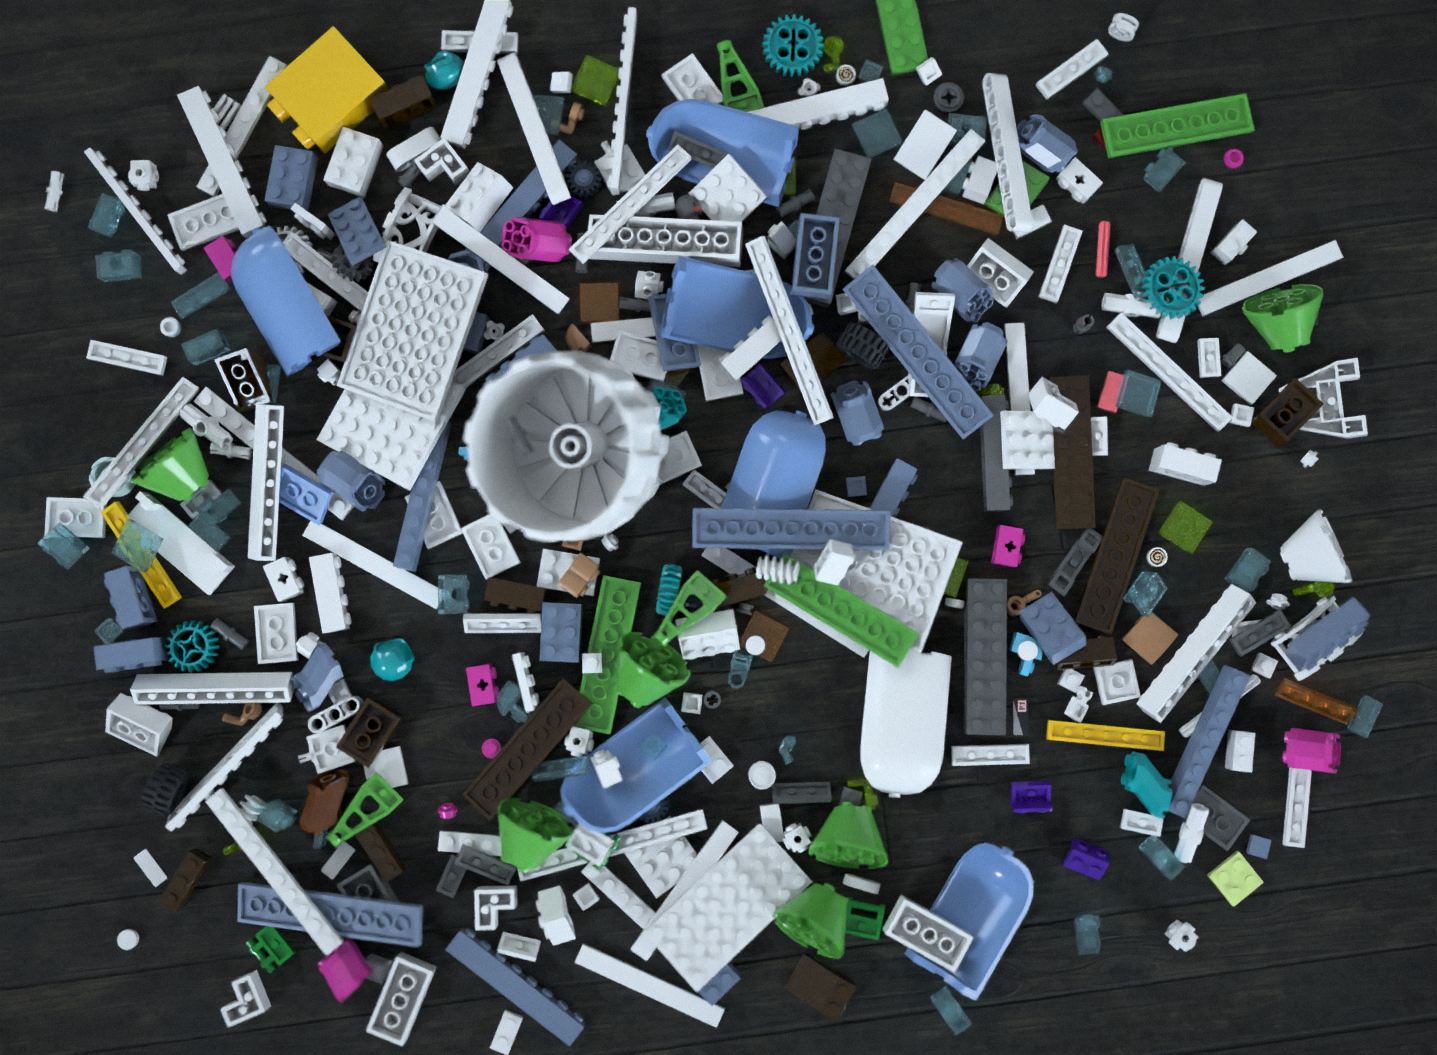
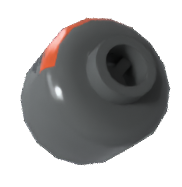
[674,195,702,220]

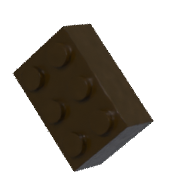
[370,75,438,132]

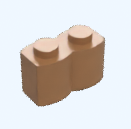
[558,553,600,598]

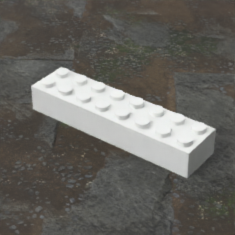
[588,214,743,267]

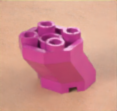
[501,217,572,262]
[1283,728,1341,773]
[318,937,373,1002]

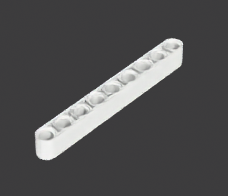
[497,52,571,205]
[983,73,1032,232]
[1156,178,1223,343]

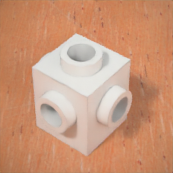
[128,160,159,191]
[635,271,663,300]
[565,727,594,758]
[782,823,812,853]
[1164,920,1198,952]

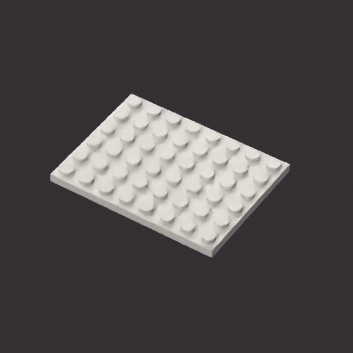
[337,240,489,423]
[774,489,962,653]

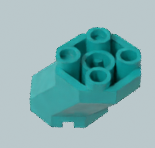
[652,387,687,431]
[1121,751,1172,819]

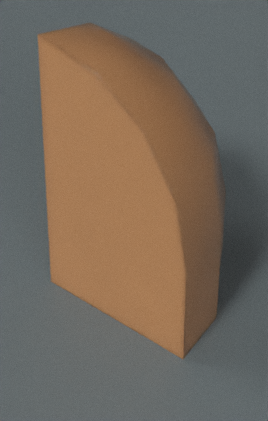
[566,324,592,353]

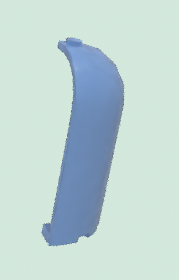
[646,99,799,207]
[231,225,341,377]
[661,256,814,359]
[722,410,826,558]
[560,697,713,833]
[904,843,1033,1001]

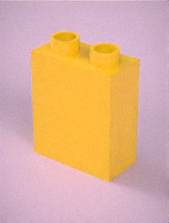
[264,26,389,153]

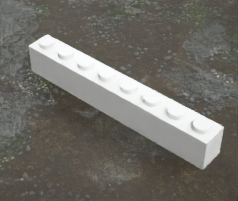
[440,0,513,149]
[748,78,889,129]
[177,86,267,238]
[248,404,284,561]
[1136,584,1256,723]
[130,672,294,704]

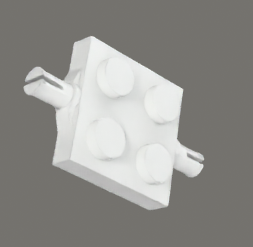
[594,141,645,196]
[298,724,356,774]

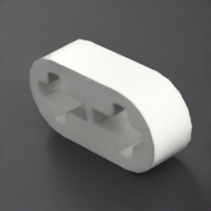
[843,873,881,894]

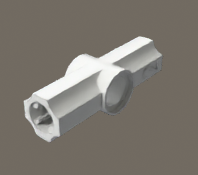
[617,193,675,217]
[1101,293,1161,318]
[179,403,233,449]
[1174,803,1209,863]

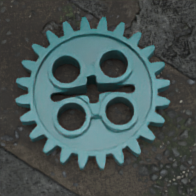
[762,14,824,77]
[1141,256,1205,319]

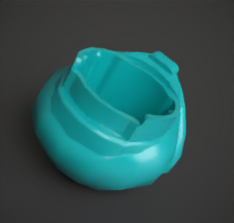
[424,50,464,90]
[370,638,415,681]

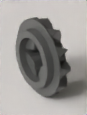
[933,82,964,113]

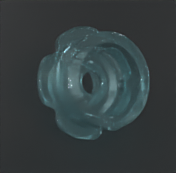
[1094,67,1112,83]

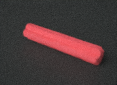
[1096,221,1110,278]

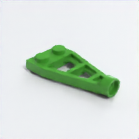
[717,40,764,112]
[653,570,726,647]
[326,772,404,847]

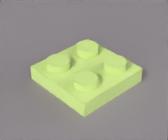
[1207,851,1264,907]

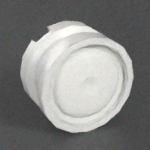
[1108,13,1139,41]
[748,761,776,789]

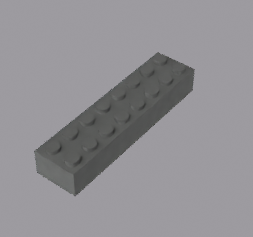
[803,149,871,308]
[963,579,1007,735]

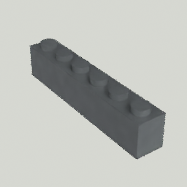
[980,395,1013,512]

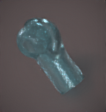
[779,735,796,765]

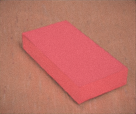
[1096,371,1127,414]

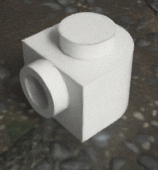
[317,359,341,385]
[296,632,323,659]

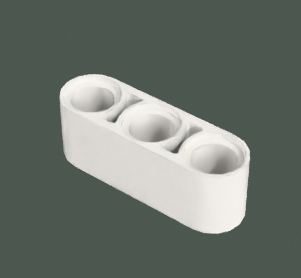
[386,127,441,172]
[308,696,364,733]

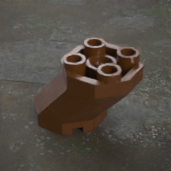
[299,768,350,835]

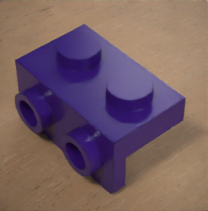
[539,195,583,230]
[740,363,786,409]
[1010,781,1052,813]
[1063,838,1110,881]

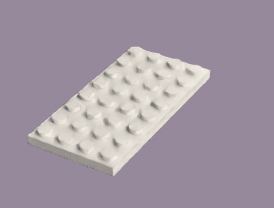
[643,823,812,992]

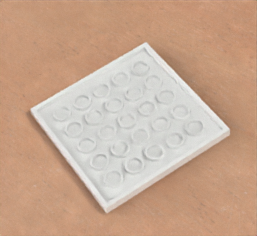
[317,381,466,490]

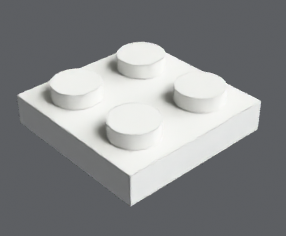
[291,203,335,240]

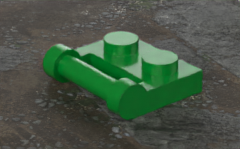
[845,896,885,940]

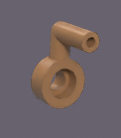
[551,102,585,134]
[1007,590,1041,616]
[222,703,262,726]

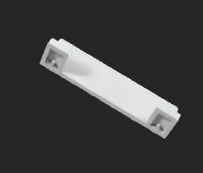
[128,491,235,595]

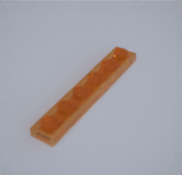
[889,182,1004,235]

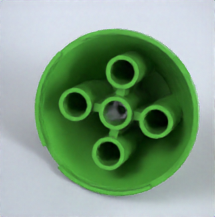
[1242,284,1323,352]
[131,428,210,502]
[616,632,691,708]
[498,798,573,872]
[809,802,888,869]
[772,883,848,959]

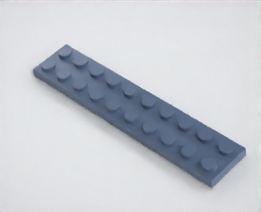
[843,264,994,439]
[693,508,890,550]
[238,882,423,947]

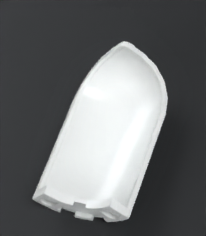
[861,649,952,798]

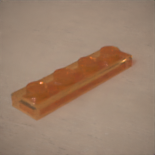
[1275,678,1357,725]

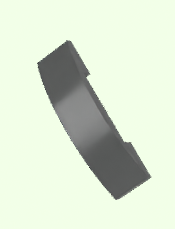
[1048,528,1102,596]

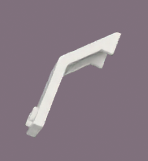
[908,292,955,397]

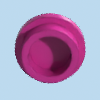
[1224,149,1243,168]
[482,739,501,758]
[438,803,458,819]

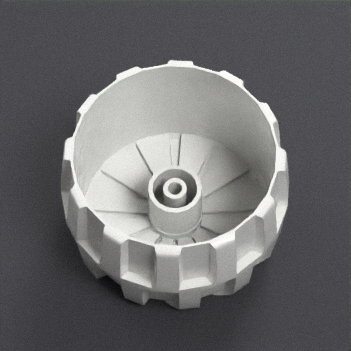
[464,351,669,541]

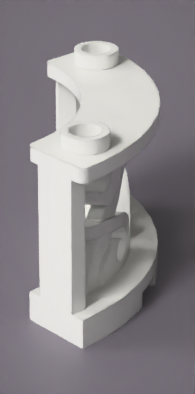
[372,187,445,263]
[1270,596,1362,681]

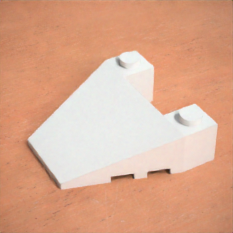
[1279,358,1368,439]

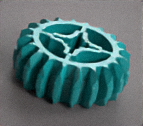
[656,564,682,616]
[165,620,220,673]

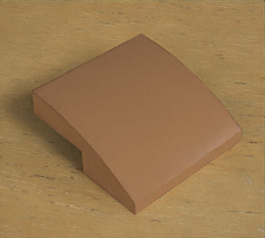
[1122,609,1178,665]

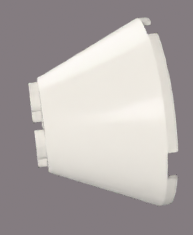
[1280,509,1352,583]

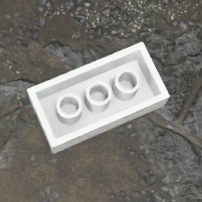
[883,895,974,972]
[366,952,437,1046]

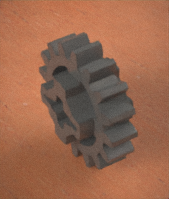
[331,244,374,282]

